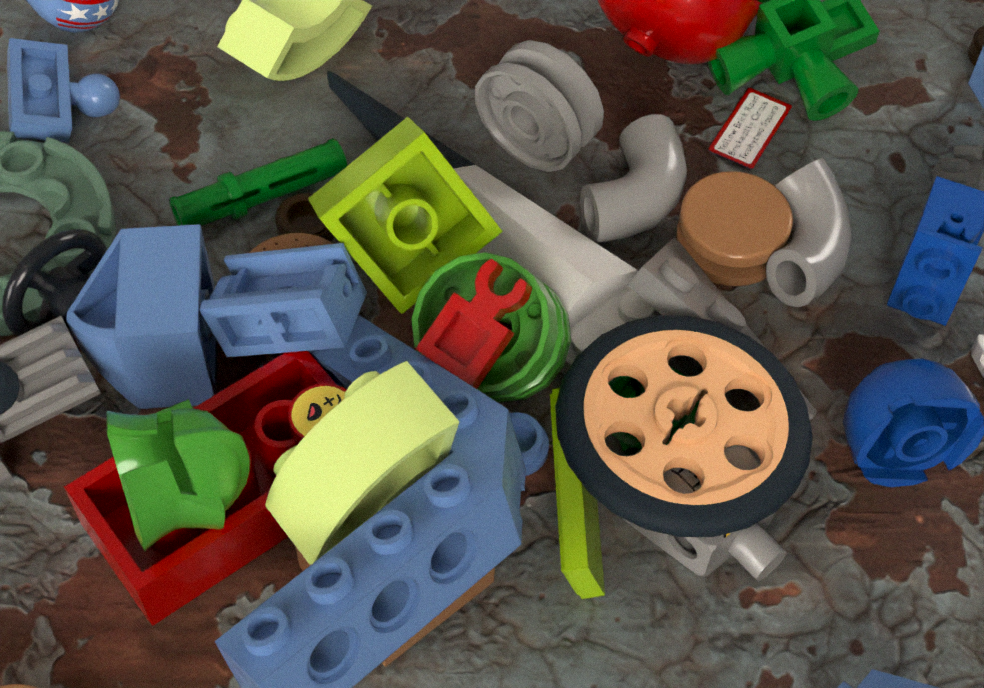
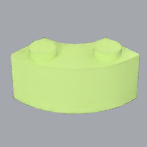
[217,0,372,81]
[265,361,459,565]

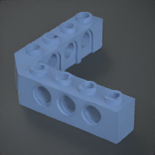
[215,315,526,688]

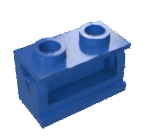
[887,176,984,326]

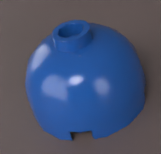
[843,358,984,487]

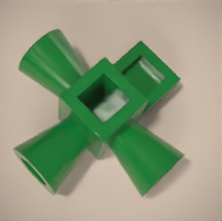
[708,0,880,121]

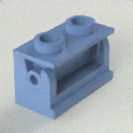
[199,243,367,357]

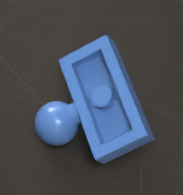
[7,38,120,143]

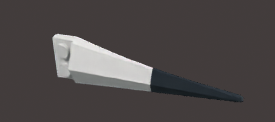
[327,71,661,375]

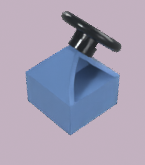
[2,224,217,409]

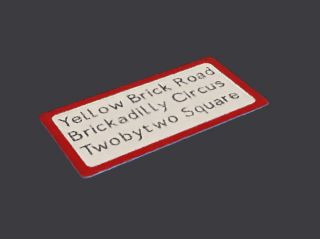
[708,88,792,169]

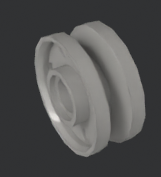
[475,40,604,172]

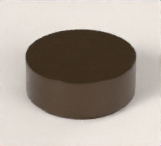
[275,193,335,242]

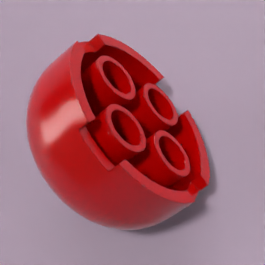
[598,0,762,64]

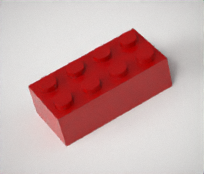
[64,351,337,626]

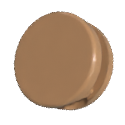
[676,171,793,287]

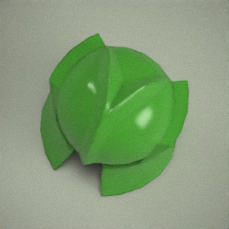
[106,399,250,551]

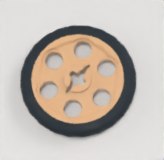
[555,315,813,537]

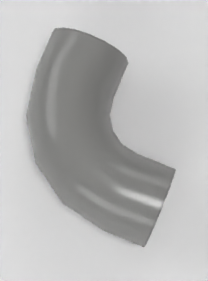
[580,114,687,243]

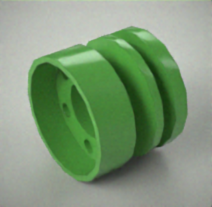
[411,252,571,403]

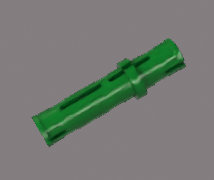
[169,138,348,226]

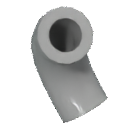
[766,157,852,307]

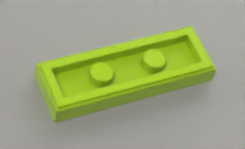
[550,388,605,599]

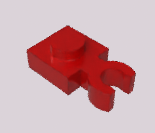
[415,259,532,389]

